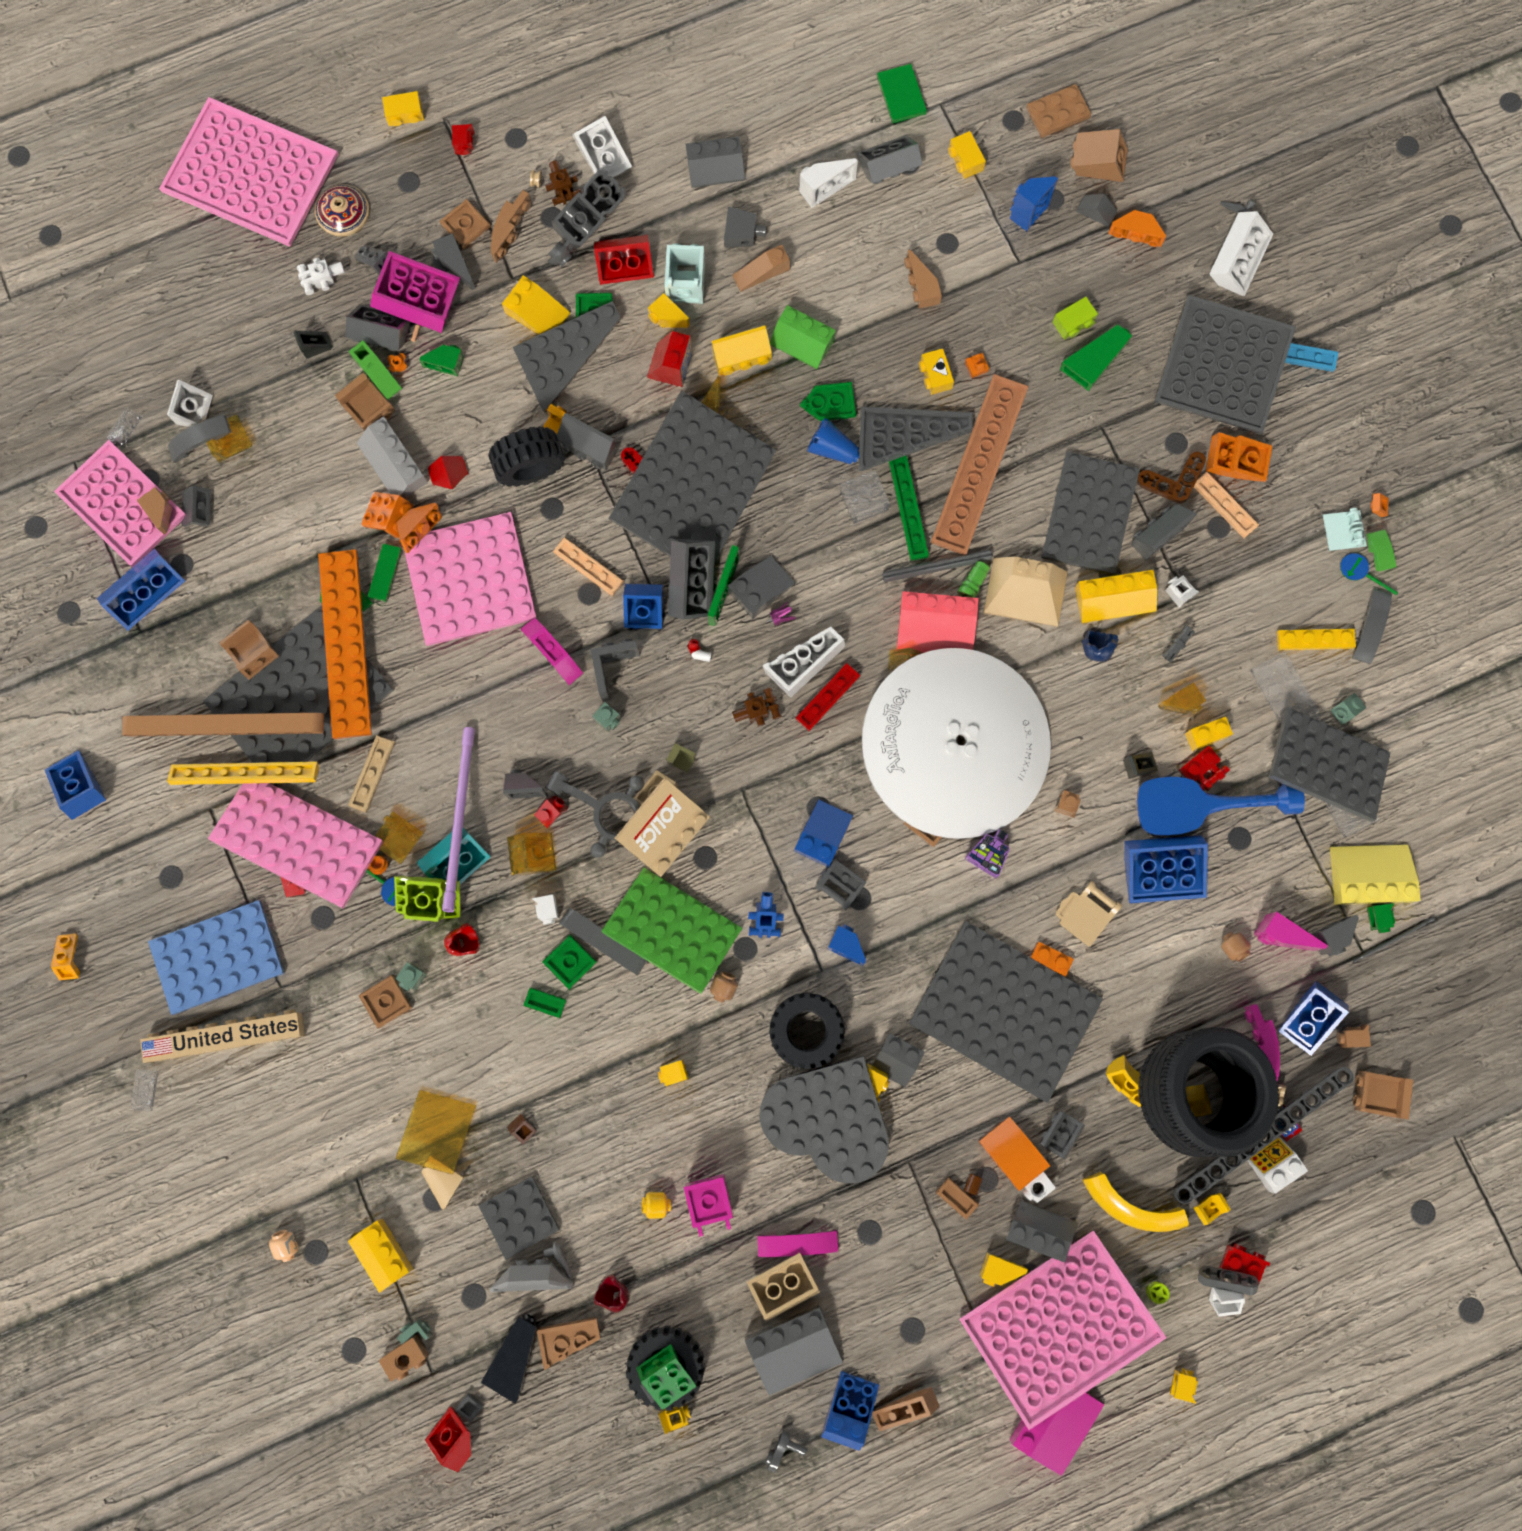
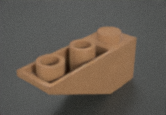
[904,250,942,308]

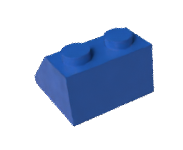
[623,584,663,629]
[827,924,866,966]

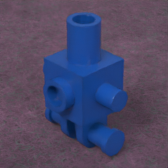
[748,892,784,938]

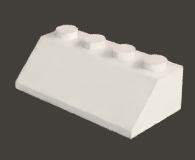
[1210,211,1273,296]

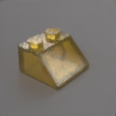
[507,833,556,876]

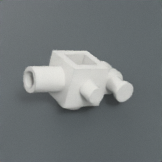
[297,258,345,295]

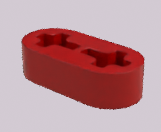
[621,447,642,474]

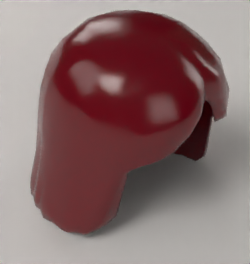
[593,1274,630,1313]

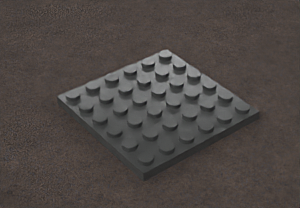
[1154,295,1296,434]

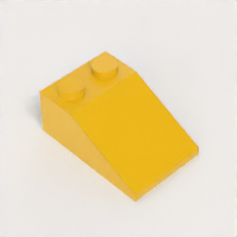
[502,275,571,335]

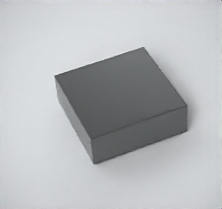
[455,1393,484,1423]

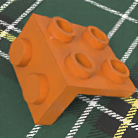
[362,492,414,538]

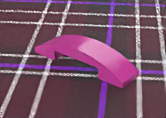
[757,1231,838,1257]

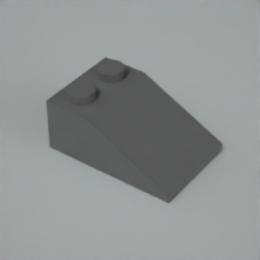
[728,556,795,620]

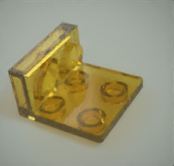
[197,414,252,463]

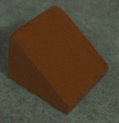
[507,1114,537,1144]

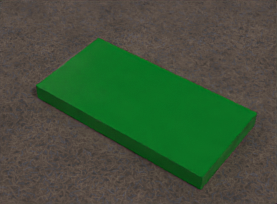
[707,545,740,626]

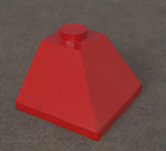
[425,1407,471,1472]

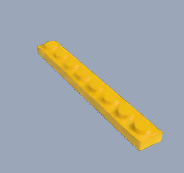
[167,762,320,785]

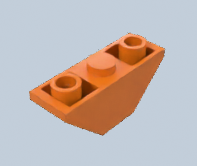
[1108,210,1166,247]
[397,503,442,553]

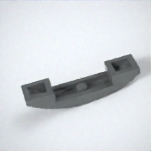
[168,415,231,463]
[1352,588,1392,664]

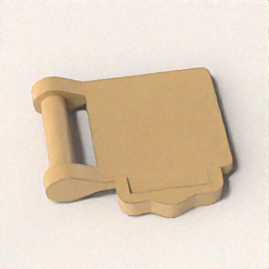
[1056,880,1123,946]

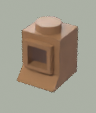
[1054,790,1081,818]
[1337,1024,1371,1048]

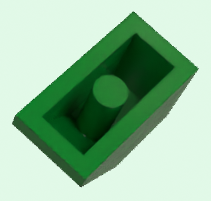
[419,344,464,377]

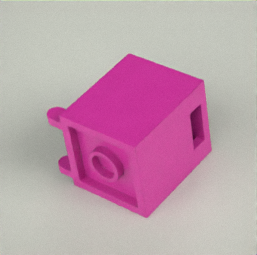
[683,1174,734,1237]

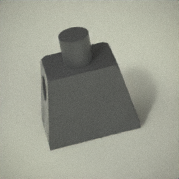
[724,207,767,248]

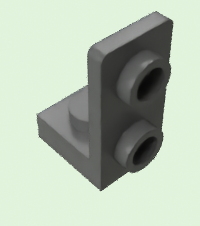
[354,244,387,275]

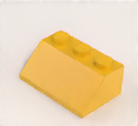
[712,326,772,376]
[348,1218,414,1293]

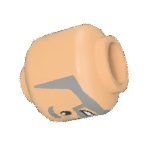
[269,1230,299,1262]

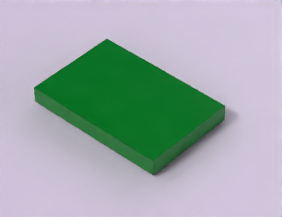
[877,64,927,124]

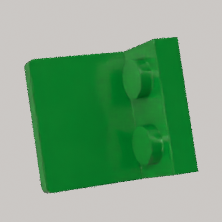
[636,1344,696,1410]

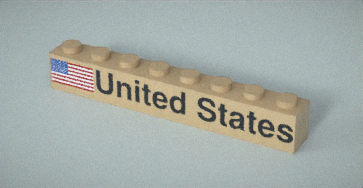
[140,1009,305,1063]

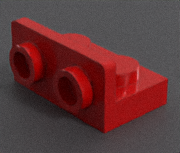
[1219,1244,1270,1284]

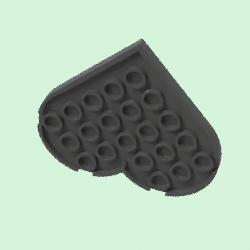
[760,1055,889,1183]

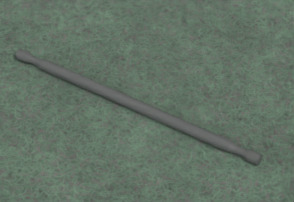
[1352,917,1435,963]

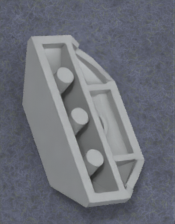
[490,1259,574,1292]

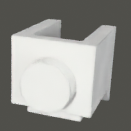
[1165,575,1199,608]
[532,894,559,925]
[1209,1287,1245,1317]

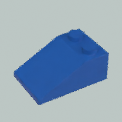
[45,750,106,820]
[794,800,853,868]
[1278,981,1349,1055]

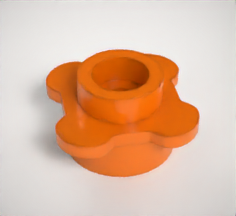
[387,353,407,373]

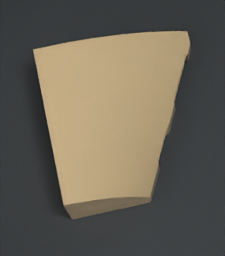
[421,1155,465,1210]

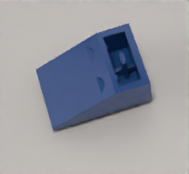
[821,1371,879,1451]

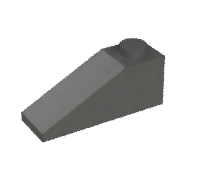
[432,233,475,290]

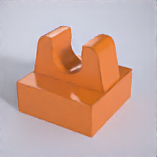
[965,353,989,378]

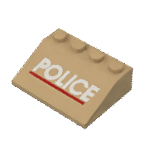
[615,778,710,877]

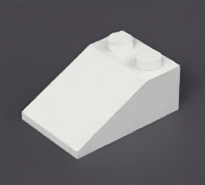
[572,116,632,177]
[799,158,858,208]

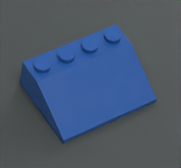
[1124,835,1208,903]

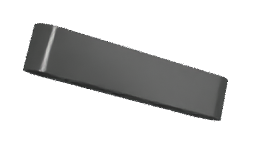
[559,907,647,976]

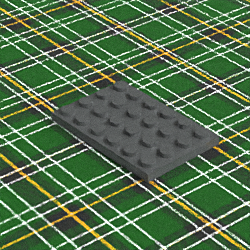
[1041,452,1139,576]
[1268,708,1391,822]

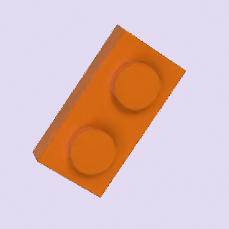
[1030,942,1074,977]

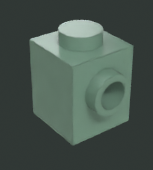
[592,702,621,732]
[396,962,427,991]

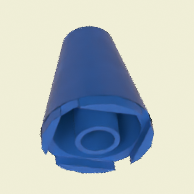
[807,418,859,464]

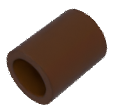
[964,1173,983,1196]

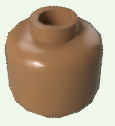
[1221,932,1251,962]
[710,972,738,1002]

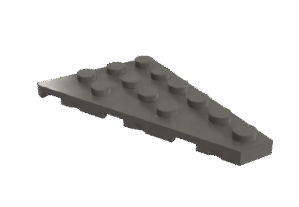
[513,301,621,413]

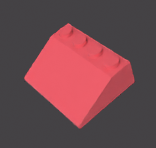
[896,591,979,654]

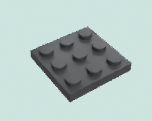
[479,1176,560,1260]

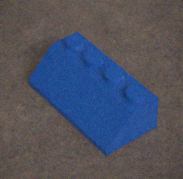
[97,548,185,631]

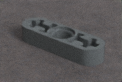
[1198,1266,1259,1295]

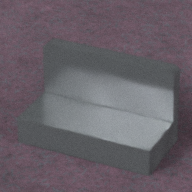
[182,485,211,527]

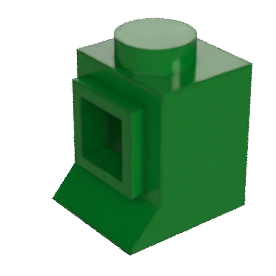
[1367,903,1396,933]

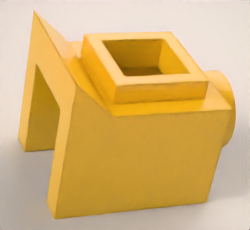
[1170,1368,1198,1404]
[658,1405,691,1434]

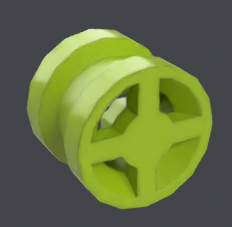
[1146,1281,1170,1304]

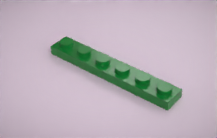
[888,455,929,561]

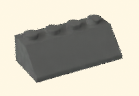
[668,539,715,619]

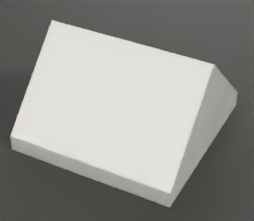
[167,380,213,427]

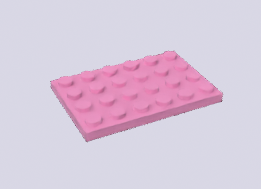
[54,440,186,567]

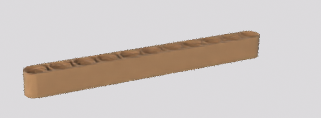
[122,713,324,736]

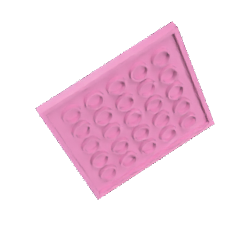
[405,512,537,646]

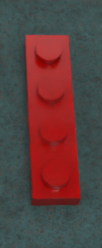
[795,663,861,732]

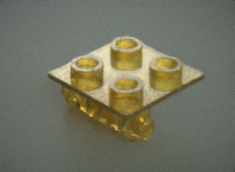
[375,812,424,864]

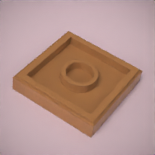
[439,199,491,249]
[358,975,413,1029]

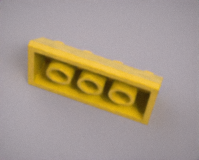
[1075,570,1157,623]

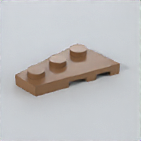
[537,1317,601,1370]

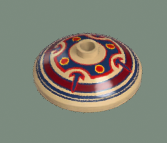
[315,184,369,237]

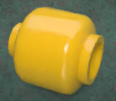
[641,1192,671,1219]

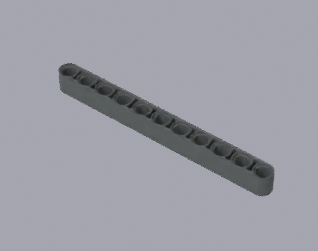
[1173,1067,1354,1204]

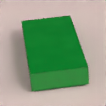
[523,987,567,1019]

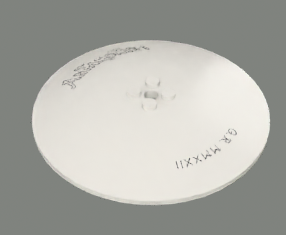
[862,648,1051,839]

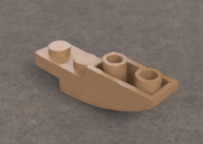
[491,190,531,263]

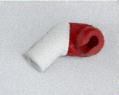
[687,639,712,662]

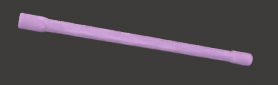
[442,727,475,912]

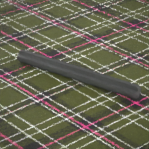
[882,550,993,582]

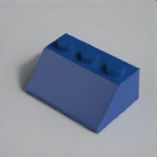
[1010,176,1058,232]

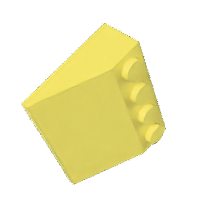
[1330,845,1421,905]

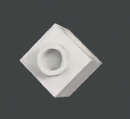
[1023,1172,1056,1203]

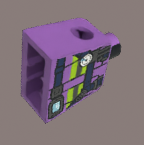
[965,829,1010,879]

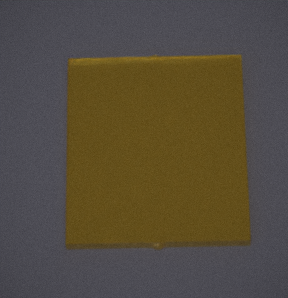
[395,1090,476,1175]

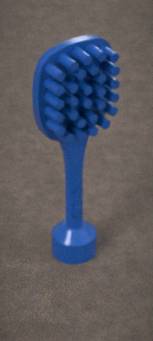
[1137,777,1305,836]

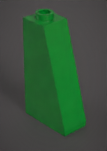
[1060,325,1132,391]

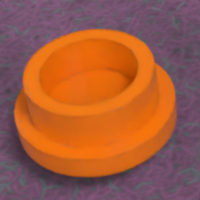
[368,855,388,875]

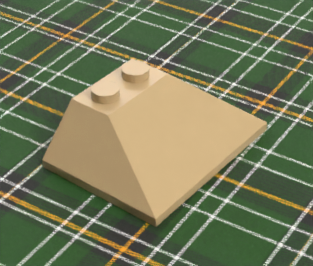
[984,557,1067,627]

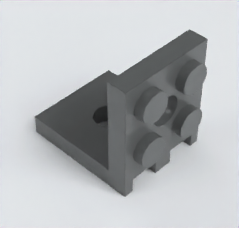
[591,639,640,701]

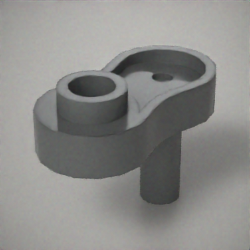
[765,1430,807,1473]

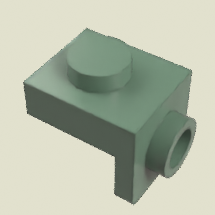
[1331,693,1366,725]
[397,1319,432,1344]

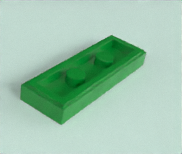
[368,544,402,602]

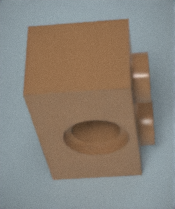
[378,1335,429,1382]

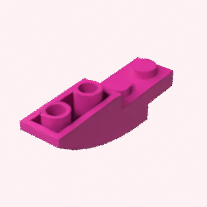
[1244,1004,1280,1081]

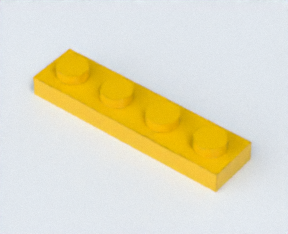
[1277,629,1356,650]

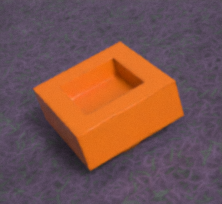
[1371,493,1389,517]

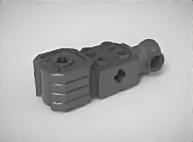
[547,170,625,267]

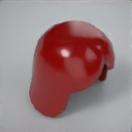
[444,923,480,956]

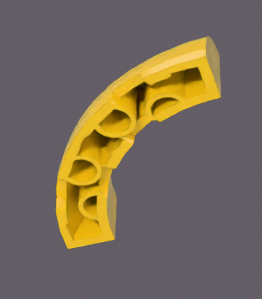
[1106,1055,1212,1117]
[1082,1172,1189,1232]

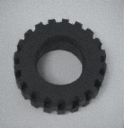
[488,426,565,487]
[770,993,845,1069]
[626,1325,705,1411]

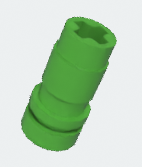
[957,561,990,598]

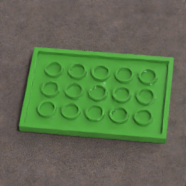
[602,868,742,994]

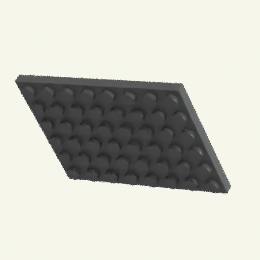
[608,390,777,563]
[203,606,394,786]
[909,921,1103,1103]

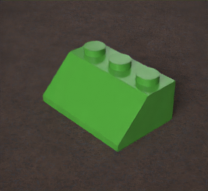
[769,305,836,369]

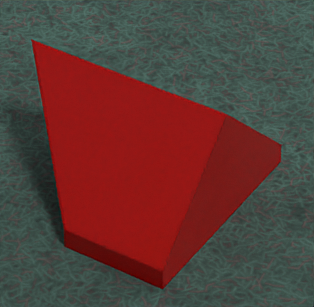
[427,456,469,490]

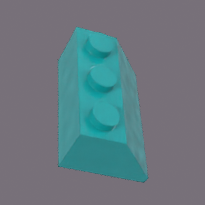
[417,827,491,884]

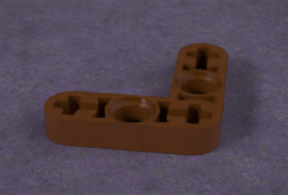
[1137,452,1206,503]

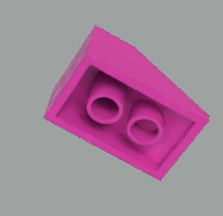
[1254,912,1328,951]

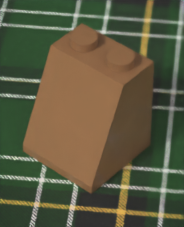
[1071,129,1128,182]

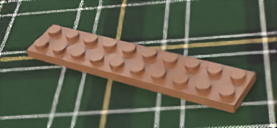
[931,374,1029,555]

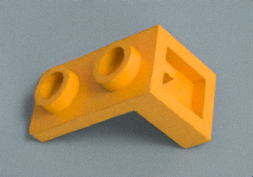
[51,933,80,981]

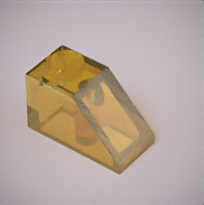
[1158,682,1206,715]

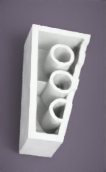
[763,627,845,698]

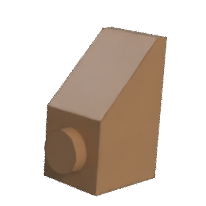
[137,487,172,534]

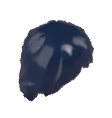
[1082,630,1119,662]

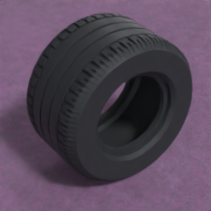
[1138,1027,1279,1157]

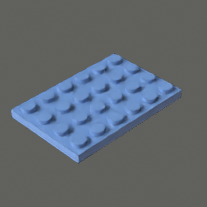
[148,900,285,1015]

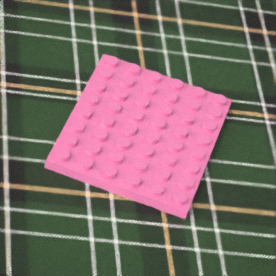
[159,97,339,247]
[959,1231,1166,1430]

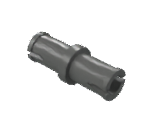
[1162,625,1195,662]

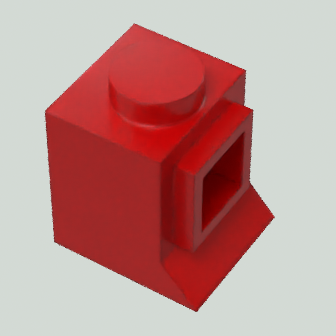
[452,124,475,155]

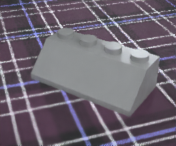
[357,417,428,498]

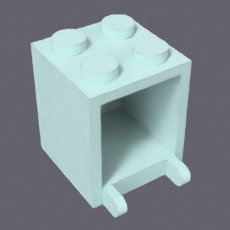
[665,243,705,304]

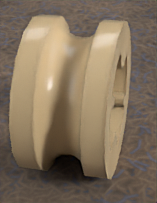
[530,170,542,188]

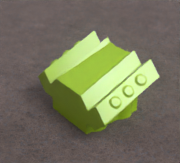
[394,876,460,922]

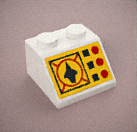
[1247,1137,1308,1194]

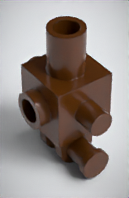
[545,160,580,207]
[732,688,782,727]

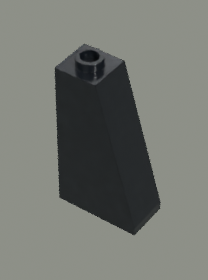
[480,1313,538,1404]

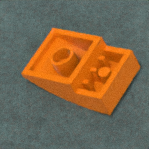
[1206,432,1272,482]
[979,1117,1050,1191]

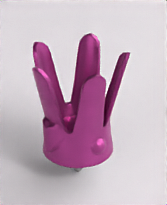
[767,601,796,626]

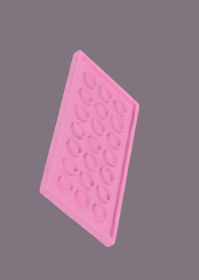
[208,783,383,909]

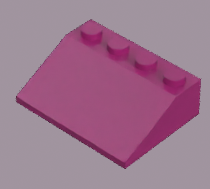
[370,251,460,333]
[1009,1392,1104,1476]

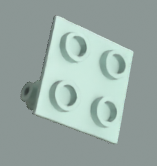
[1323,508,1367,551]

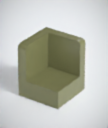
[666,743,696,772]

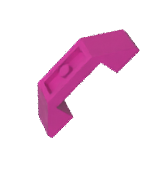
[520,617,584,686]

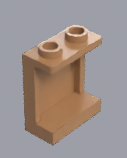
[334,373,395,431]
[219,620,279,680]
[1353,1071,1413,1120]

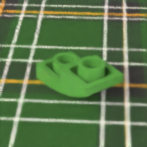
[1367,530,1396,571]

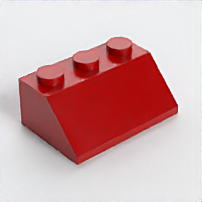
[594,235,654,285]

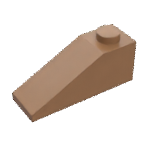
[733,245,790,292]
[872,1387,940,1432]

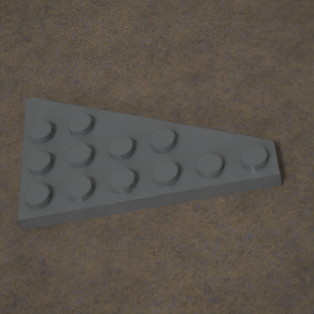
[858,407,972,471]

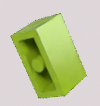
[1052,297,1098,340]

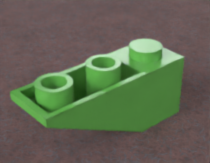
[348,340,402,400]

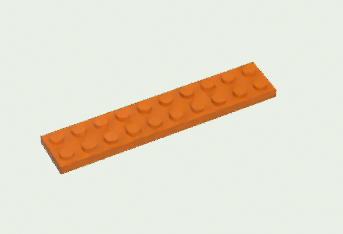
[318,549,372,739]

